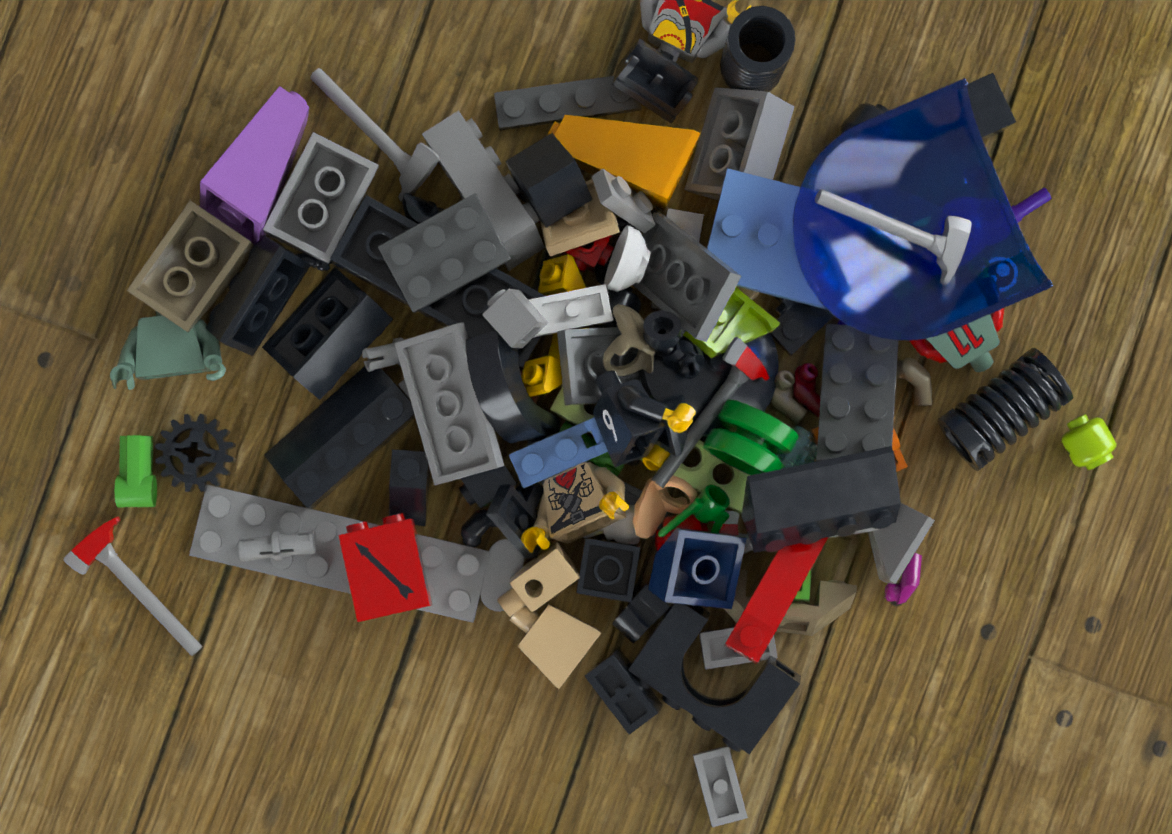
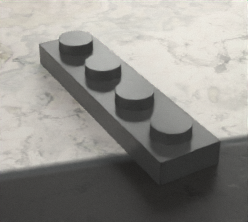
[494,76,642,131]

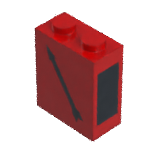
[338,513,432,622]

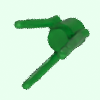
[658,484,730,537]

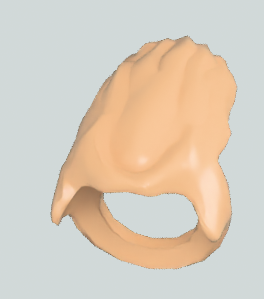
[633,476,698,539]

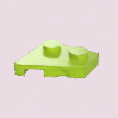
[683,287,780,358]

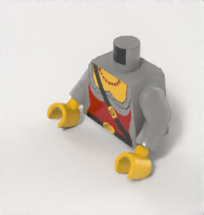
[640,0,751,63]

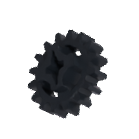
[155,414,236,492]

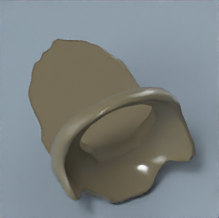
[603,304,656,376]

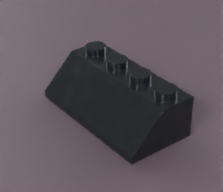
[264,366,415,509]
[741,446,901,553]

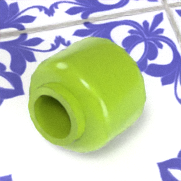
[1061,414,1116,470]

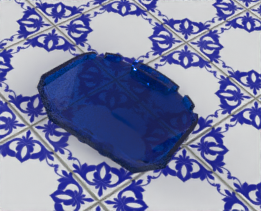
[792,78,1054,340]

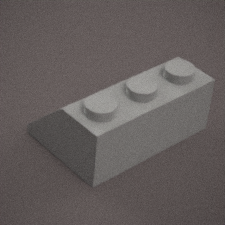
[684,88,794,201]
[263,132,379,263]

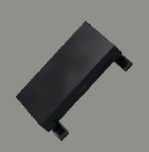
[612,39,698,124]
[585,648,663,735]

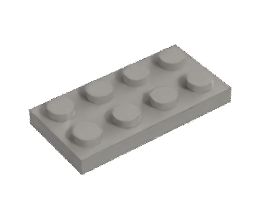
[395,323,504,485]

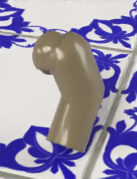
[896,358,932,406]
[771,370,808,424]

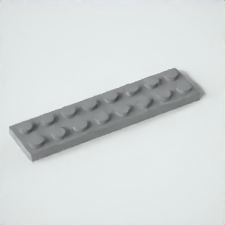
[189,485,490,623]

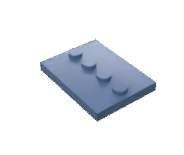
[707,168,871,313]

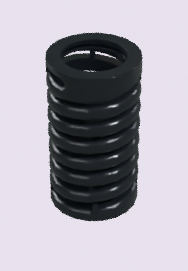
[720,6,796,92]
[937,348,1073,471]

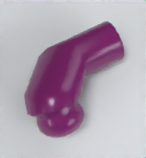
[884,553,922,605]

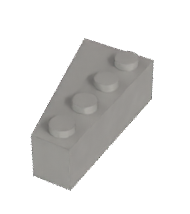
[422,110,545,271]

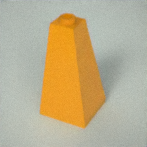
[547,115,701,210]

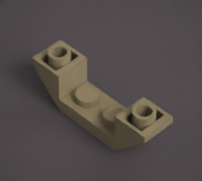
[724,570,857,636]

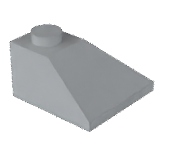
[868,503,935,584]

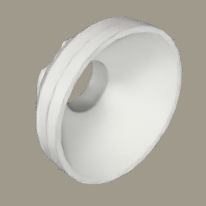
[604,225,651,292]

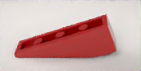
[724,537,828,664]

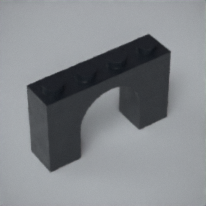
[628,603,801,755]

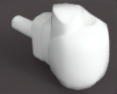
[584,504,640,545]

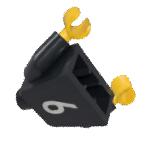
[593,370,696,471]

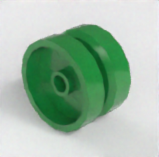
[702,399,799,475]

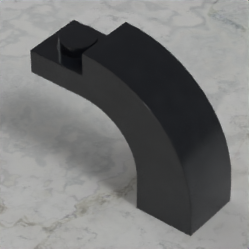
[466,330,560,444]

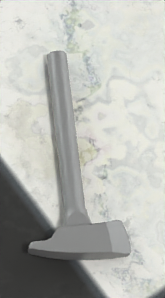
[310,68,439,201]
[815,189,972,286]

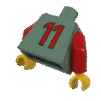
[888,257,1005,372]

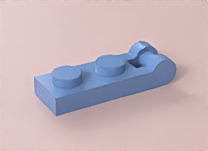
[509,418,608,488]

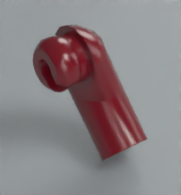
[793,363,821,418]

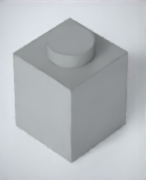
[482,289,548,348]

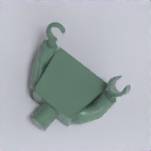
[110,310,226,390]

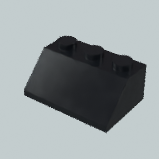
[206,235,311,356]
[262,267,393,400]

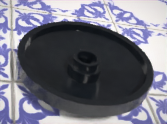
[639,309,779,437]

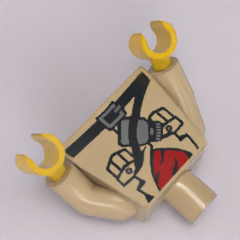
[521,462,629,553]

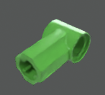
[114,435,157,508]

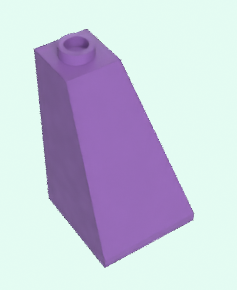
[200,86,309,245]

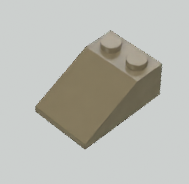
[127,200,254,333]

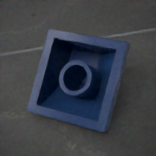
[648,528,747,609]

